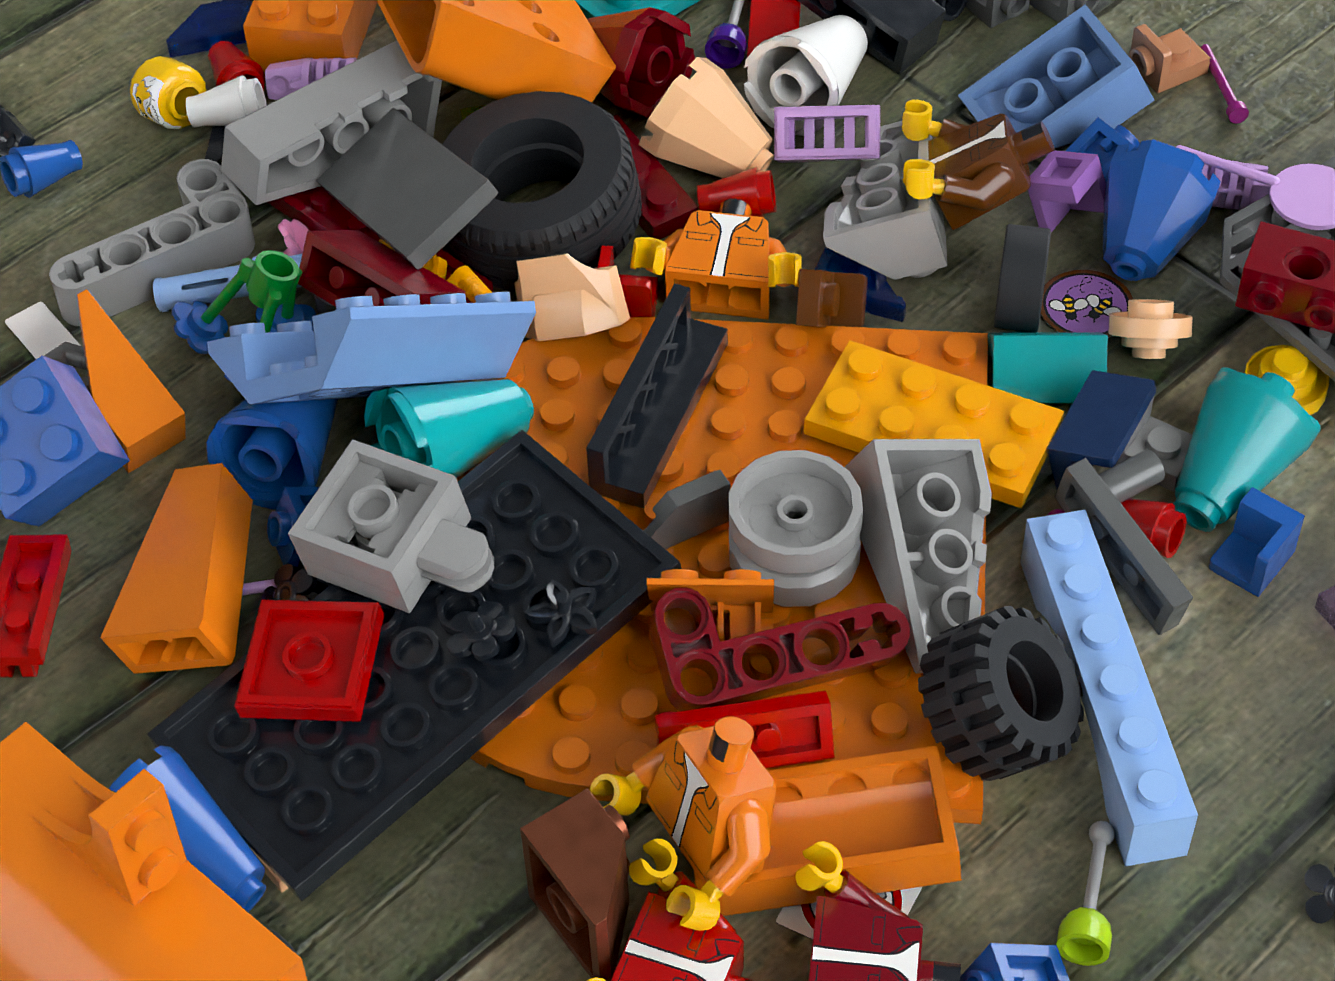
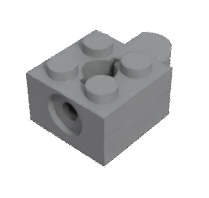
[288,439,494,613]

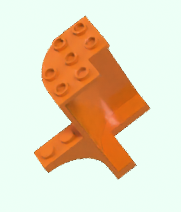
[0,722,308,981]

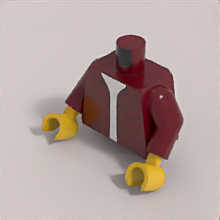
[795,841,961,981]

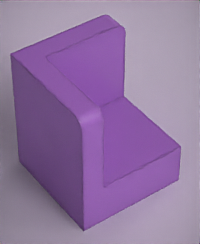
[1028,150,1106,232]

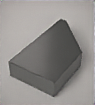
[643,470,730,549]

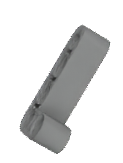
[49,159,255,326]

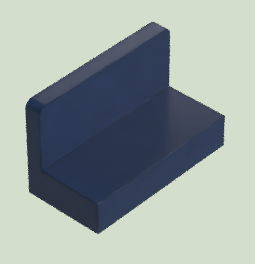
[1047,370,1156,490]

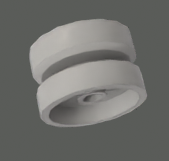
[728,450,863,607]

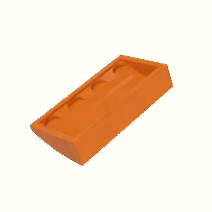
[694,745,962,916]

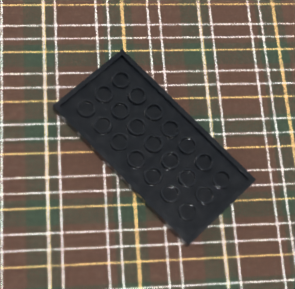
[147,430,682,902]

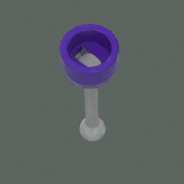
[705,0,747,68]

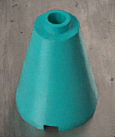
[364,379,534,478]

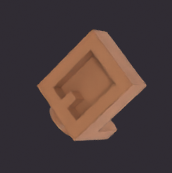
[1129,24,1211,93]

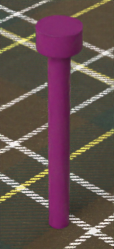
[1200,44,1249,124]

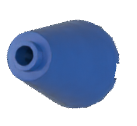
[206,399,338,510]
[108,746,266,912]

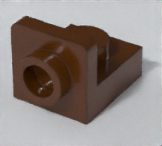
[796,269,867,327]

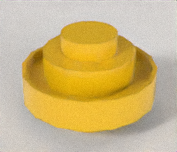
[1244,345,1329,415]

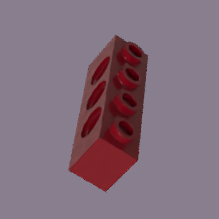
[1235,221,1335,334]

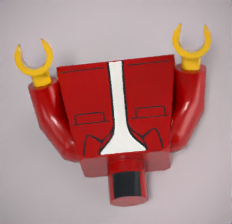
[587,839,753,981]

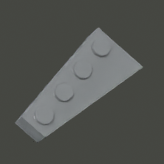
[221,40,442,205]

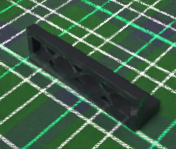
[586,283,728,509]

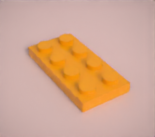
[804,340,1064,509]

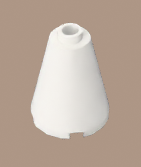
[744,15,868,136]

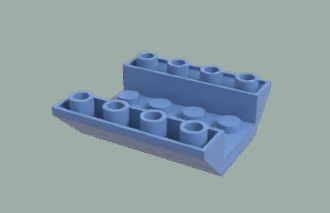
[207,292,536,404]

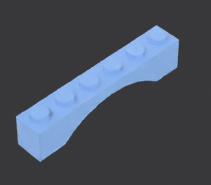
[1020,510,1198,866]

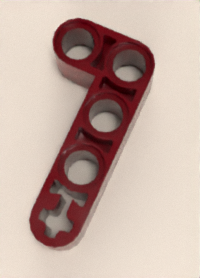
[649,588,910,711]

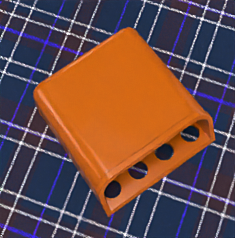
[376,0,616,103]

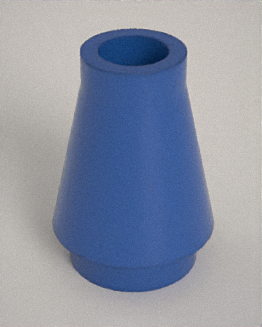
[0,140,83,198]

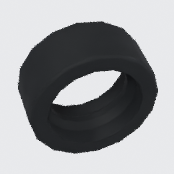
[994,224,1051,332]

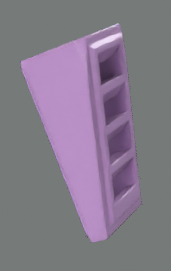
[774,105,880,163]

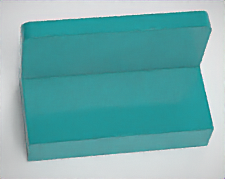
[988,332,1108,403]

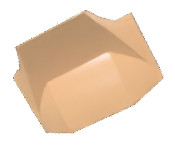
[514,254,630,341]

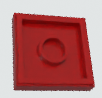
[234,600,384,722]

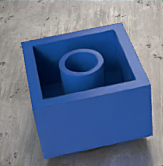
[0,355,130,527]

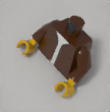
[902,100,1055,230]

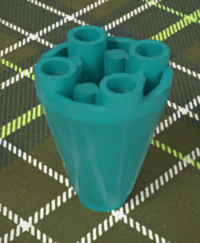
[1173,367,1321,532]

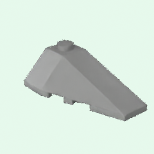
[823,121,947,280]
[845,439,992,674]

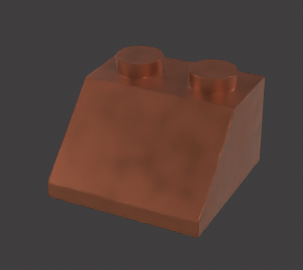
[520,788,630,981]

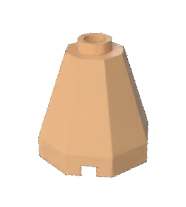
[638,57,774,178]

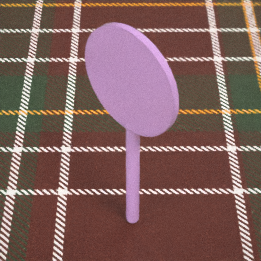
[1176,145,1335,230]

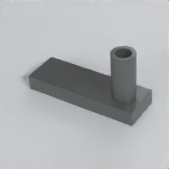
[1054,449,1193,635]

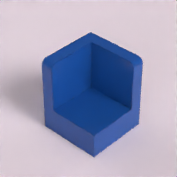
[1209,487,1305,597]

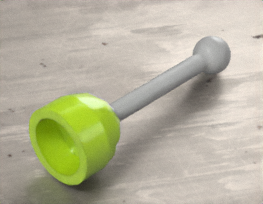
[1056,821,1115,966]

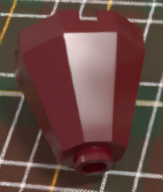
[587,7,695,119]

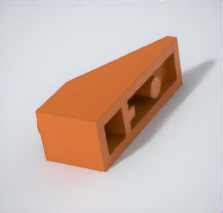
[77,289,186,474]

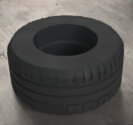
[442,91,642,292]

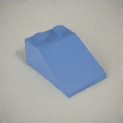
[958,4,1154,148]

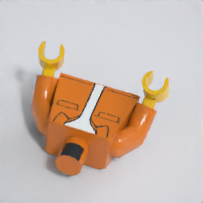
[630,199,802,320]
[590,716,776,931]

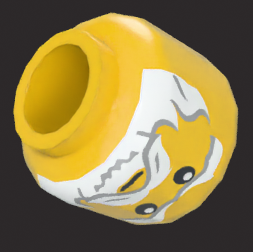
[130,56,207,129]

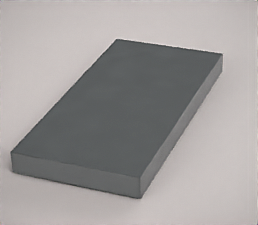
[316,108,499,270]

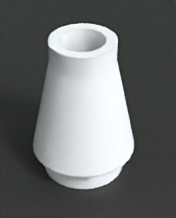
[186,75,267,128]

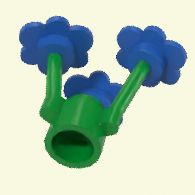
[172,250,316,382]

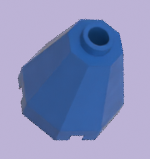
[1103,139,1221,281]

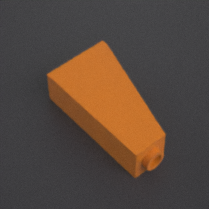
[100,463,253,674]

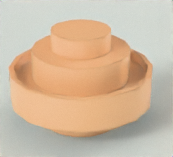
[1108,299,1192,359]

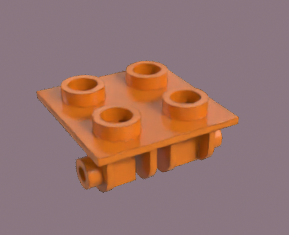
[647,569,774,642]

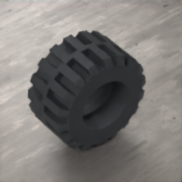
[918,606,1084,781]

